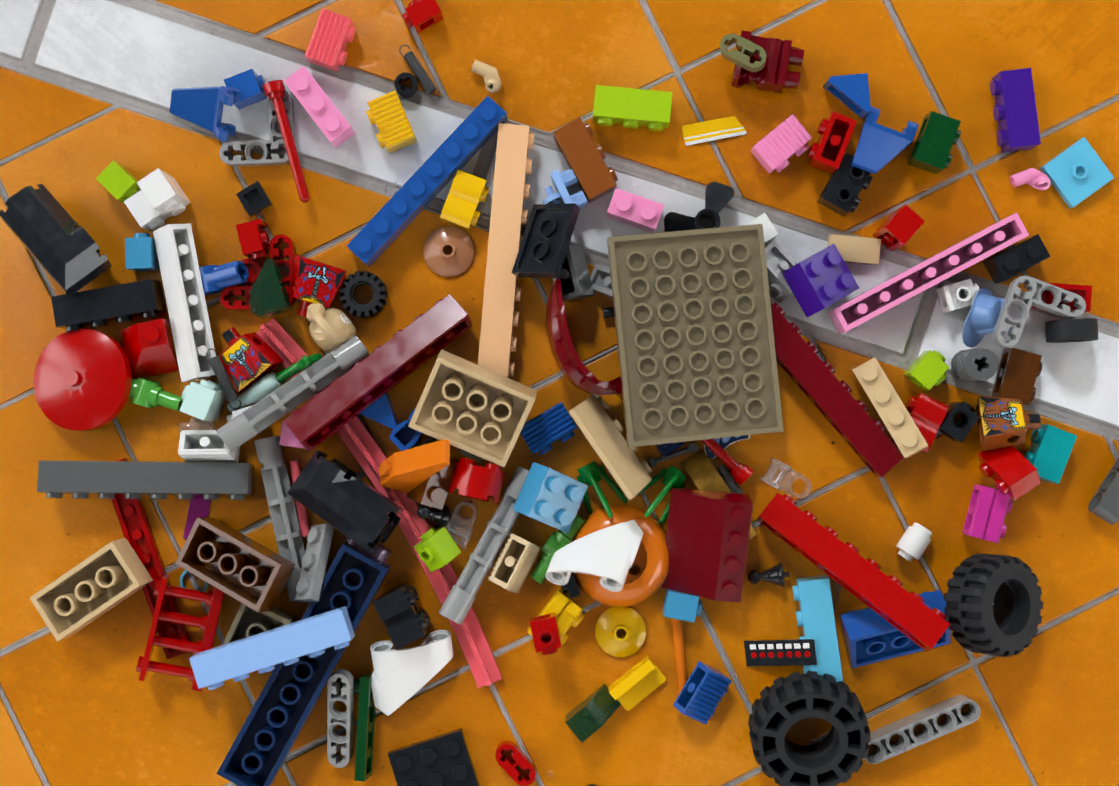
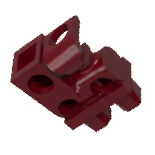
[732,30,804,93]

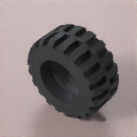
[944,554,1043,657]

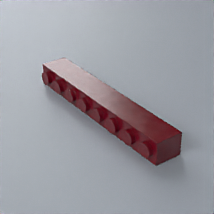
[284,294,473,452]
[770,301,904,477]

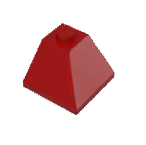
[120,318,179,380]

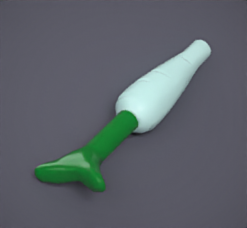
[227,353,322,412]

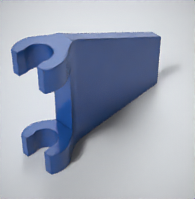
[169,86,241,142]
[851,106,919,174]

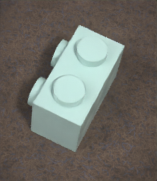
[180,379,226,421]

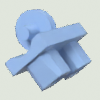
[542,169,588,209]

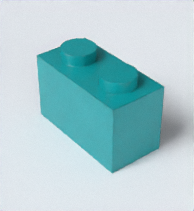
[1024,424,1077,484]

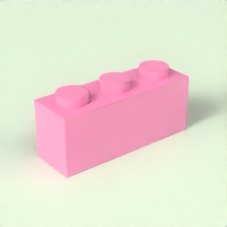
[284,66,356,148]

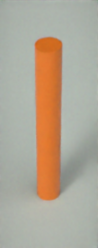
[671,618,687,695]

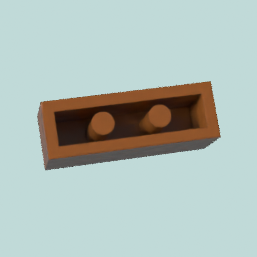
[553,117,618,203]

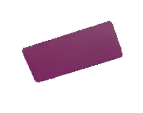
[183,495,211,540]

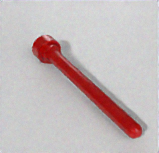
[263,80,310,203]
[700,439,754,485]

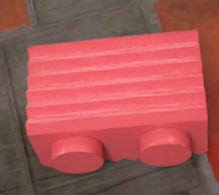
[305,8,356,72]

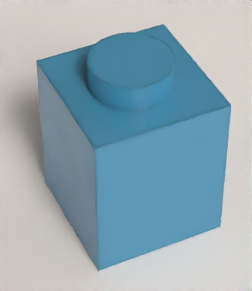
[125,233,159,272]
[662,589,702,622]

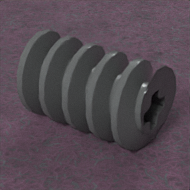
[951,348,999,382]

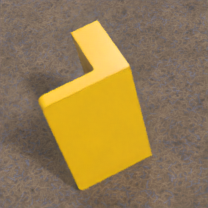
[608,655,666,711]

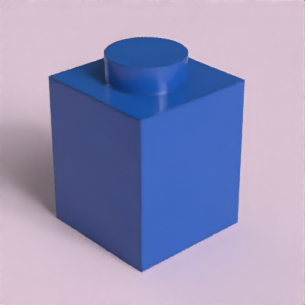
[224,69,267,109]

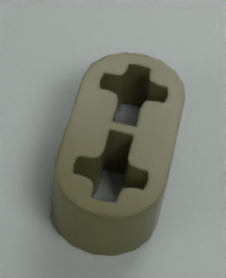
[720,33,766,72]

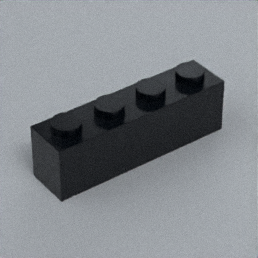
[51,279,165,332]

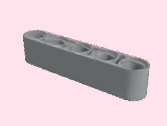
[864,695,981,764]

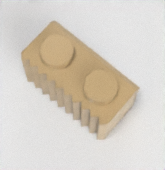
[488,534,541,594]

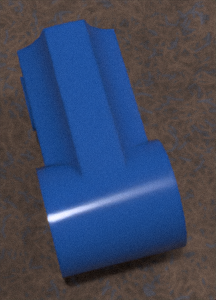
[199,261,249,295]

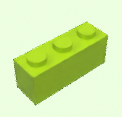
[592,85,673,131]

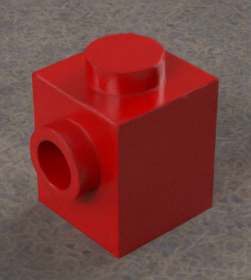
[529,613,562,655]

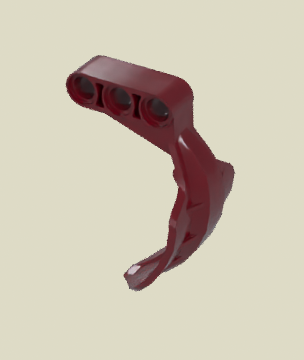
[546,278,623,400]

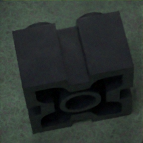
[373,582,431,650]

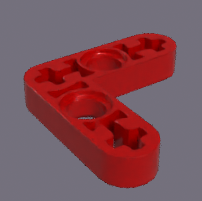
[220,234,296,310]

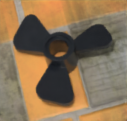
[664,182,734,232]

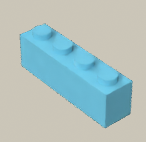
[792,575,843,682]

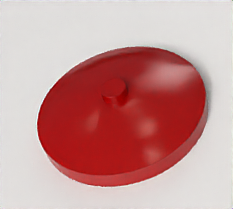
[34,328,132,431]

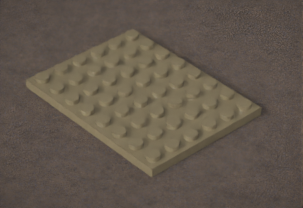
[607,224,784,447]

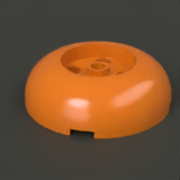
[573,504,669,607]

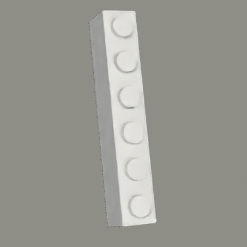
[153,223,216,382]

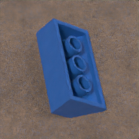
[840,590,951,669]

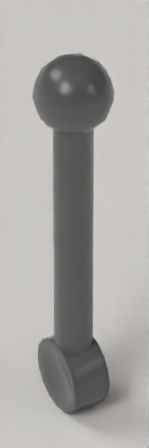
[647,443,698,467]

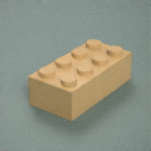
[30,537,153,642]

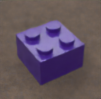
[782,244,859,317]

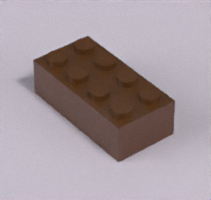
[175,517,295,612]

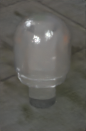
[179,417,216,433]

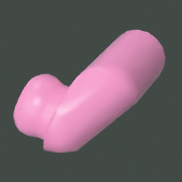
[1010,168,1051,191]

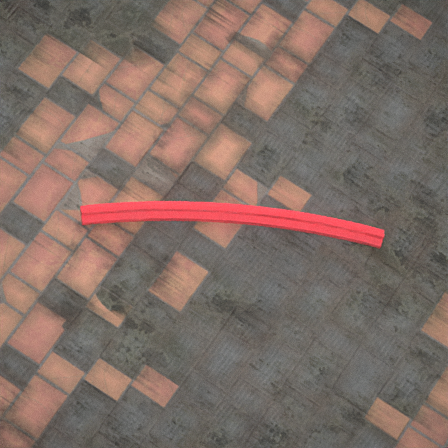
[257,318,502,688]

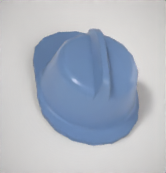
[962,288,1004,348]

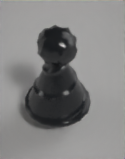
[417,505,451,529]
[747,562,789,587]

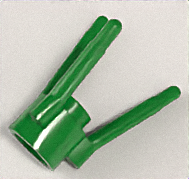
[577,461,627,518]
[637,465,687,524]

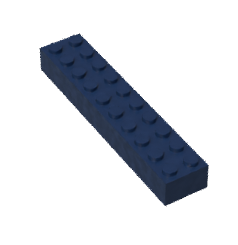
[217,541,392,786]

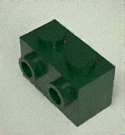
[908,111,961,174]

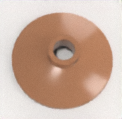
[423,226,474,277]

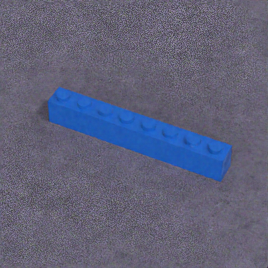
[347,96,508,267]

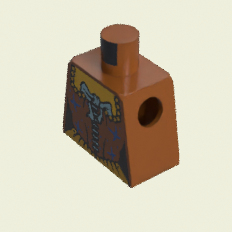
[976,396,1041,451]

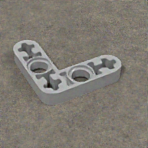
[219,91,295,167]
[992,275,1086,349]

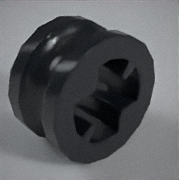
[394,72,418,97]

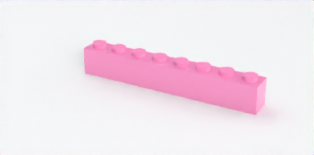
[827,213,1029,334]

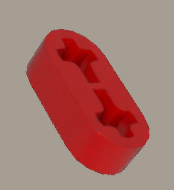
[495,741,536,786]

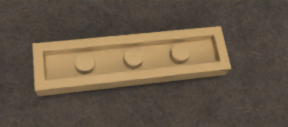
[853,357,929,459]

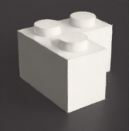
[124,168,191,231]

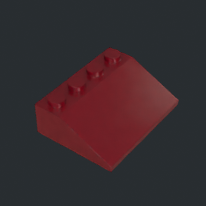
[661,488,753,602]

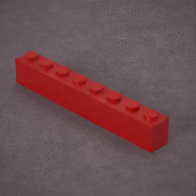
[757,493,950,651]

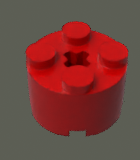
[448,458,505,504]

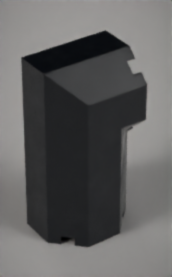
[0,184,112,297]
[287,450,404,553]

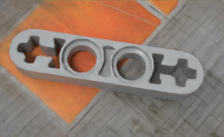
[327,669,354,768]

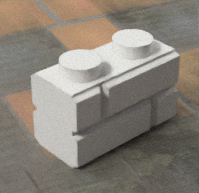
[178,430,240,463]

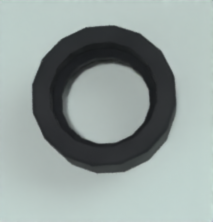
[1045,318,1098,343]

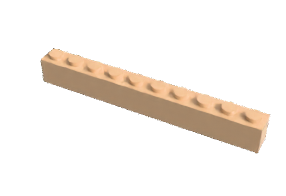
[478,123,534,378]

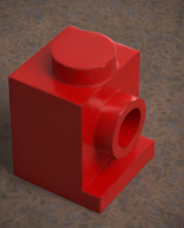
[402,0,444,34]
[236,219,270,260]

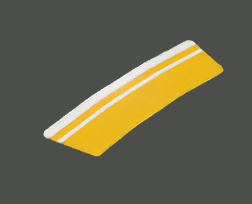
[682,116,747,146]

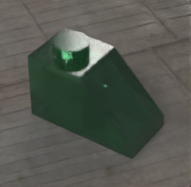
[249,258,292,319]
[565,683,621,743]

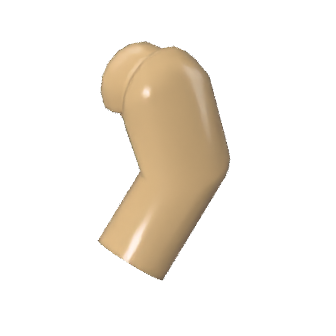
[471,60,502,93]

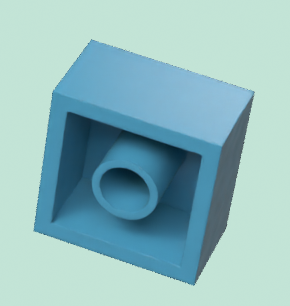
[513,462,588,533]

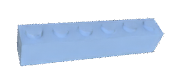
[189,606,355,690]

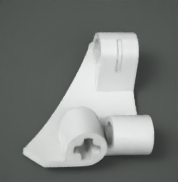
[546,520,643,592]
[370,630,454,716]

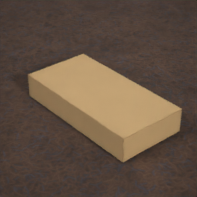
[828,234,881,265]

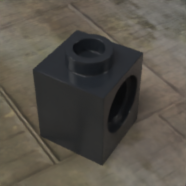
[938,401,980,442]

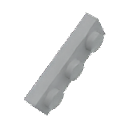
[295,523,334,603]

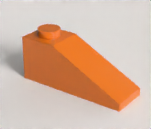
[379,439,450,493]

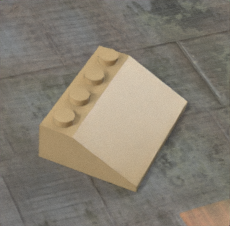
[408,349,537,468]
[569,394,653,500]

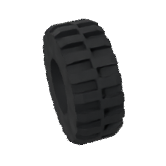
[748,671,871,786]

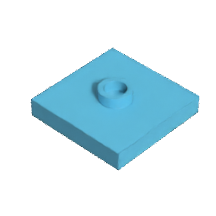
[1040,137,1114,209]

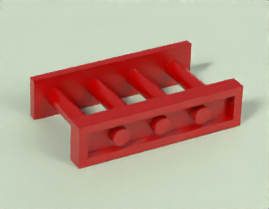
[136,574,225,692]

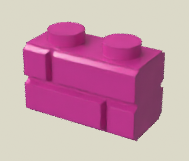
[962,484,1013,543]

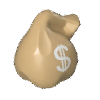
[306,303,357,353]

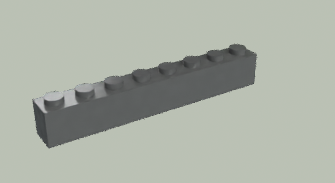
[37,461,254,500]

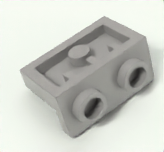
[765,240,797,303]

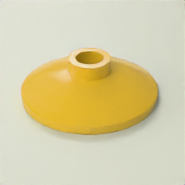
[595,606,646,657]

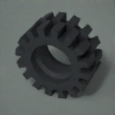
[339,271,388,318]

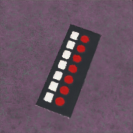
[744,639,817,666]

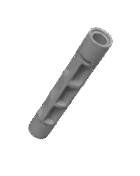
[216,335,370,452]
[254,436,305,602]
[438,466,529,625]

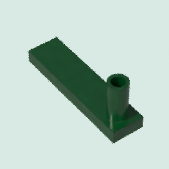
[336,672,376,782]

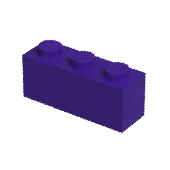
[990,68,1041,153]

